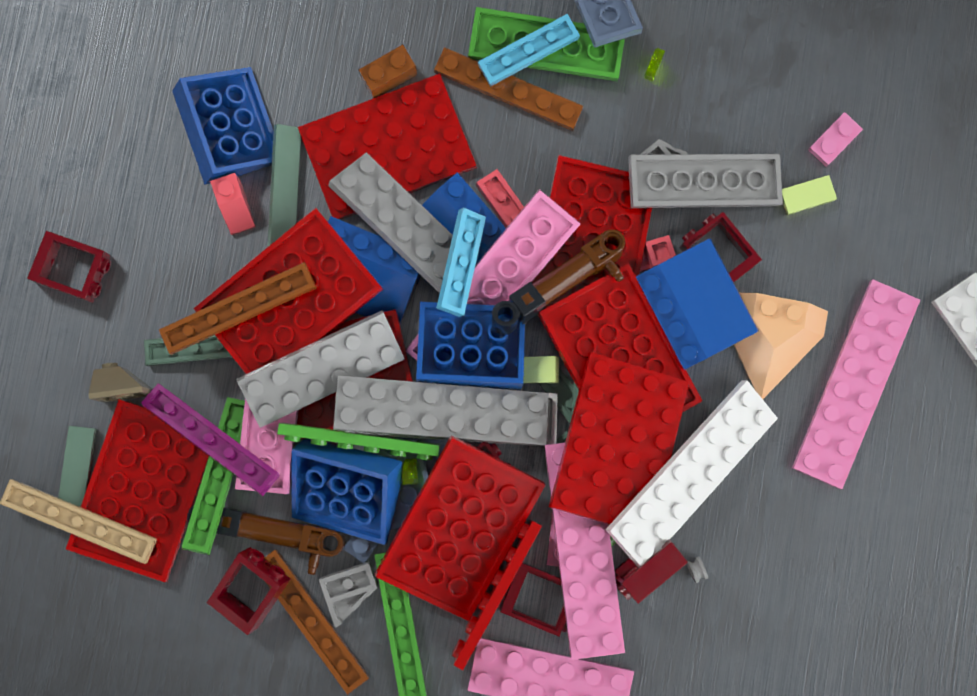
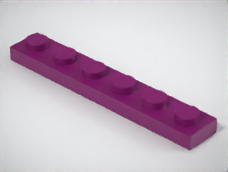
[141,383,280,496]

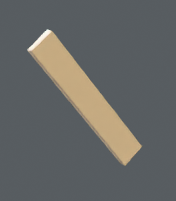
[0,479,157,564]

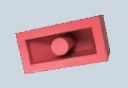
[210,173,256,235]

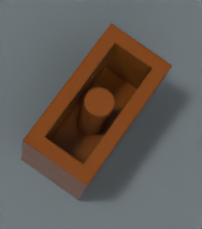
[359,44,417,98]

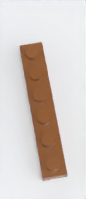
[434,47,583,131]
[159,263,317,355]
[264,549,369,695]

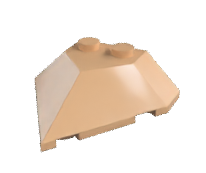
[734,292,828,399]

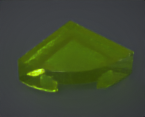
[644,48,665,81]
[402,458,418,485]

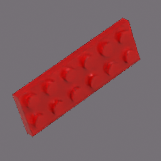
[452,520,542,671]

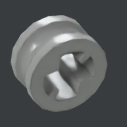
[687,556,708,583]

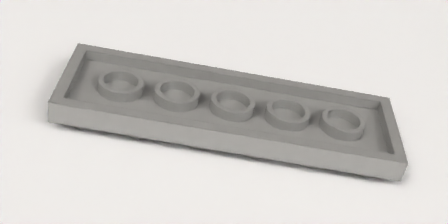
[329,152,453,293]
[628,154,783,208]
[236,311,404,428]

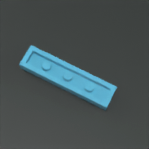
[478,14,580,87]
[436,208,486,317]

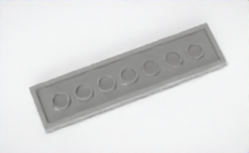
[333,375,549,447]

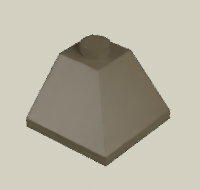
[89,363,153,403]

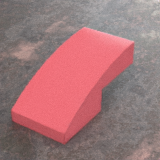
[640,235,676,272]

